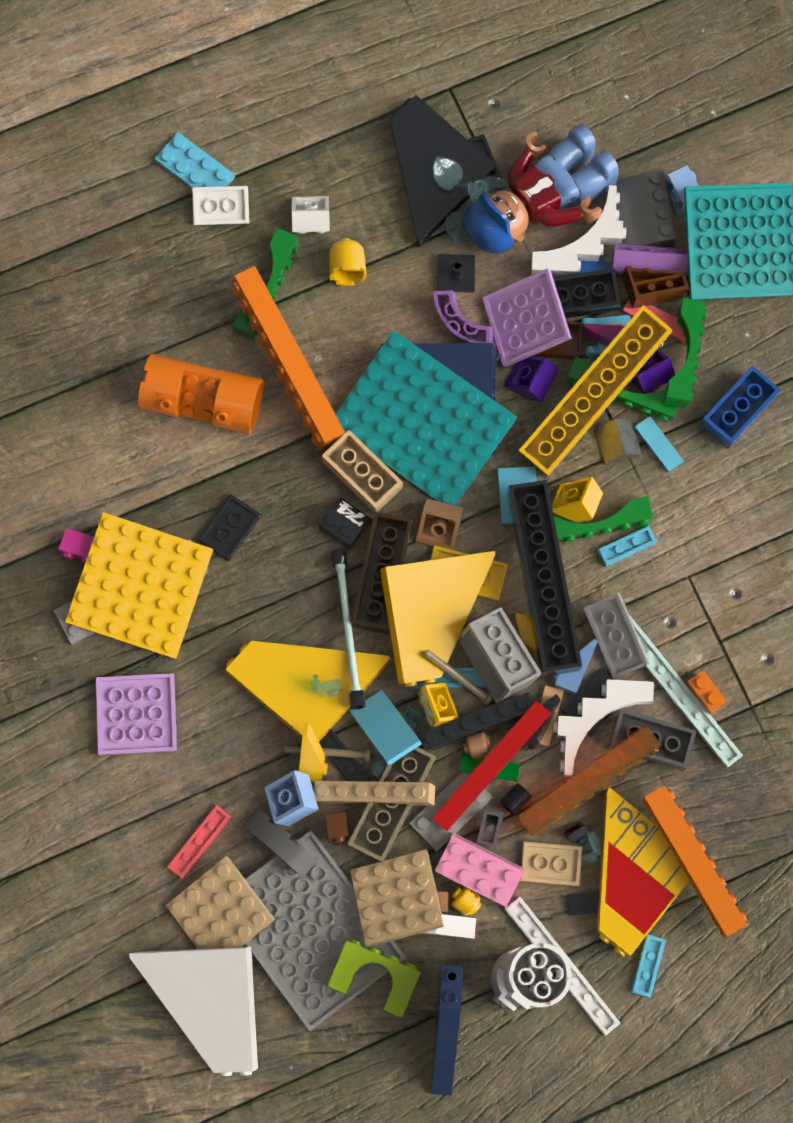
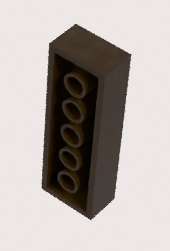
[351,512,412,634]

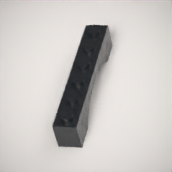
[418,692,533,753]

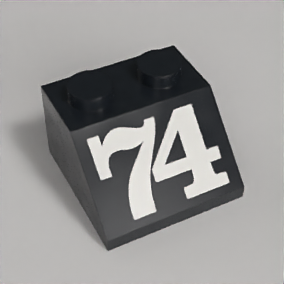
[319,498,372,550]

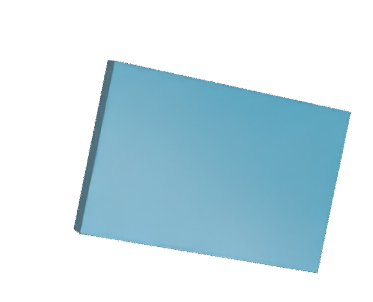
[498,466,537,525]

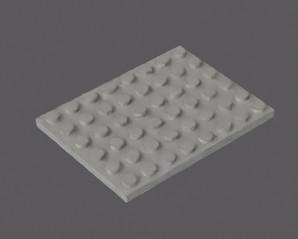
[245,830,406,1031]

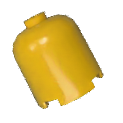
[329,238,366,286]

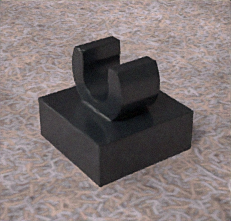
[563,822,589,846]

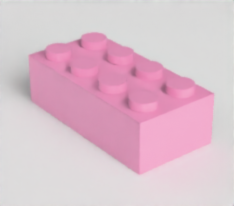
[435,833,525,907]

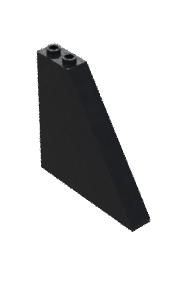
[391,95,496,247]

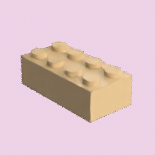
[322,430,403,513]

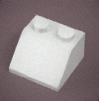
[292,196,330,234]

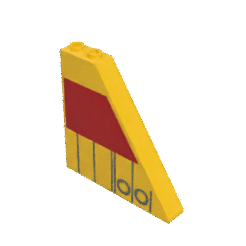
[597,788,689,957]

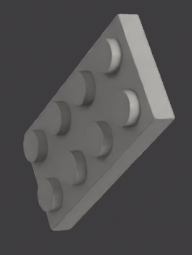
[584,592,650,679]
[409,772,493,852]

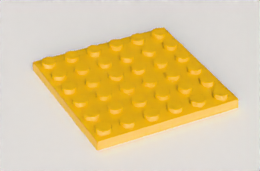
[65,512,213,659]

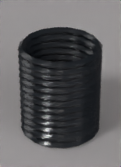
[500,783,532,815]

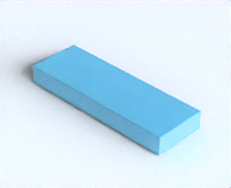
[634,416,684,472]
[597,526,657,567]
[631,934,666,998]

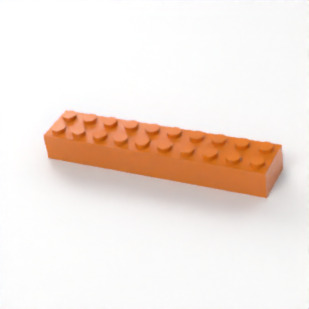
[231,266,345,450]

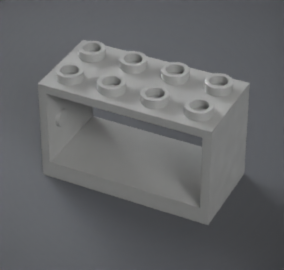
[458,607,542,704]

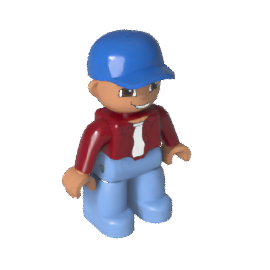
[464,124,619,254]

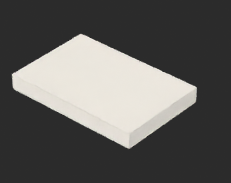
[192,186,249,225]

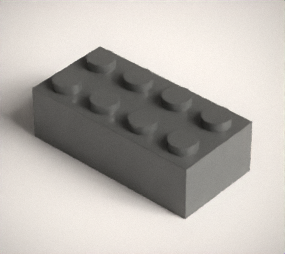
[608,708,696,771]

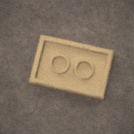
[520,841,582,887]

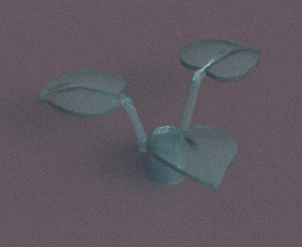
[433,157,511,244]

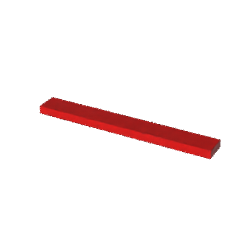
[432,700,551,832]

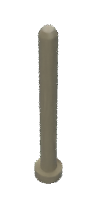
[423,650,493,706]
[284,746,370,762]

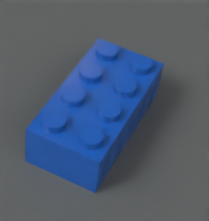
[700,365,781,449]

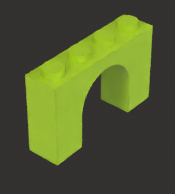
[328,939,421,1018]

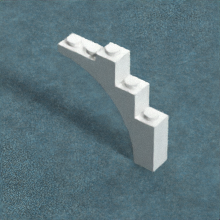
[531,185,626,277]
[553,679,654,777]

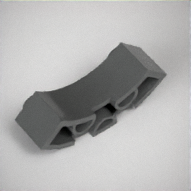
[242,808,318,878]

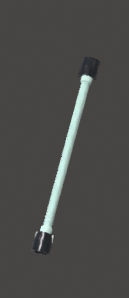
[331,548,366,710]

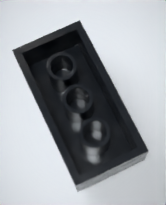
[553,268,621,319]

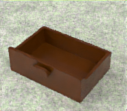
[533,322,583,360]

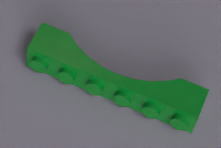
[233,228,300,340]
[664,297,707,409]
[566,356,678,422]
[554,496,654,543]

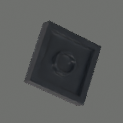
[437,254,475,293]

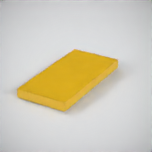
[430,545,508,602]

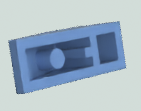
[552,639,598,696]

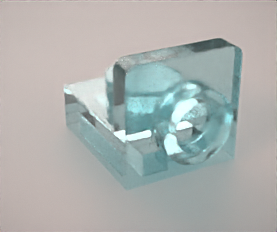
[371,748,388,780]

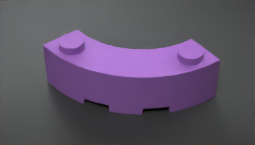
[433,290,493,343]

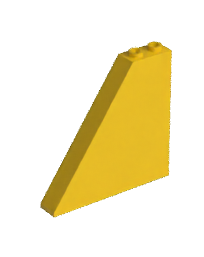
[380,551,495,687]
[226,641,391,741]

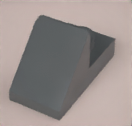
[477,808,504,848]

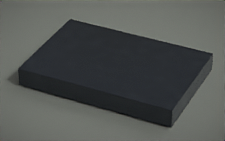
[198,494,262,562]
[562,668,614,737]

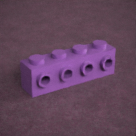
[611,244,688,276]

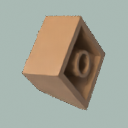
[416,499,464,550]

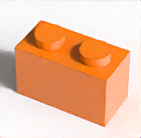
[686,670,727,714]

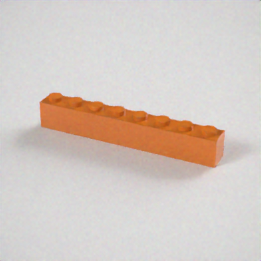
[642,785,747,939]

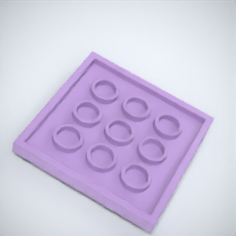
[482,268,572,367]
[96,673,177,756]

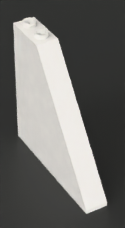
[129,946,258,1076]

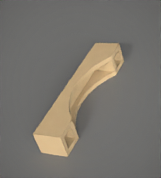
[314,781,435,806]

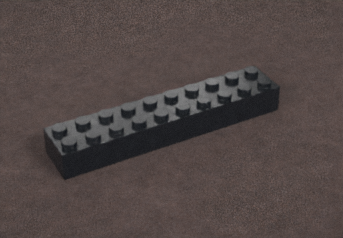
[507,480,582,677]

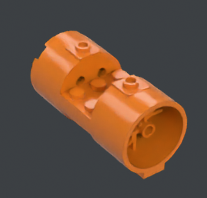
[138,353,265,435]

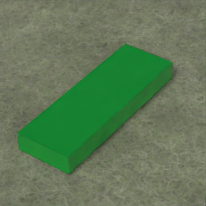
[459,754,520,782]

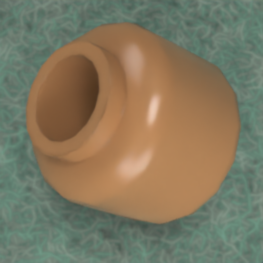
[463,731,493,759]

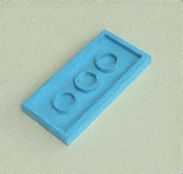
[349,690,421,766]

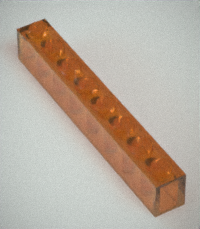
[518,724,661,836]

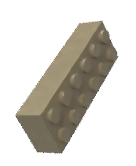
[347,747,436,863]

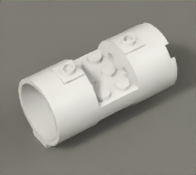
[491,943,572,1012]

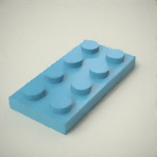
[155,132,235,189]

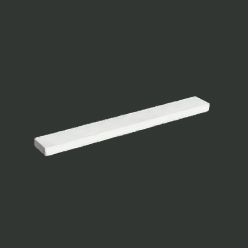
[504,897,620,1036]

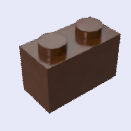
[326,812,349,845]

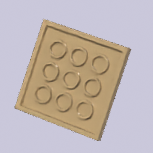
[350,850,444,947]
[166,856,275,949]

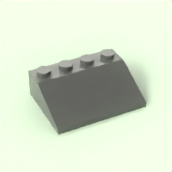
[616,170,676,247]

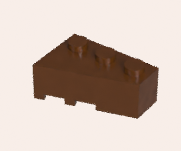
[622,266,690,309]

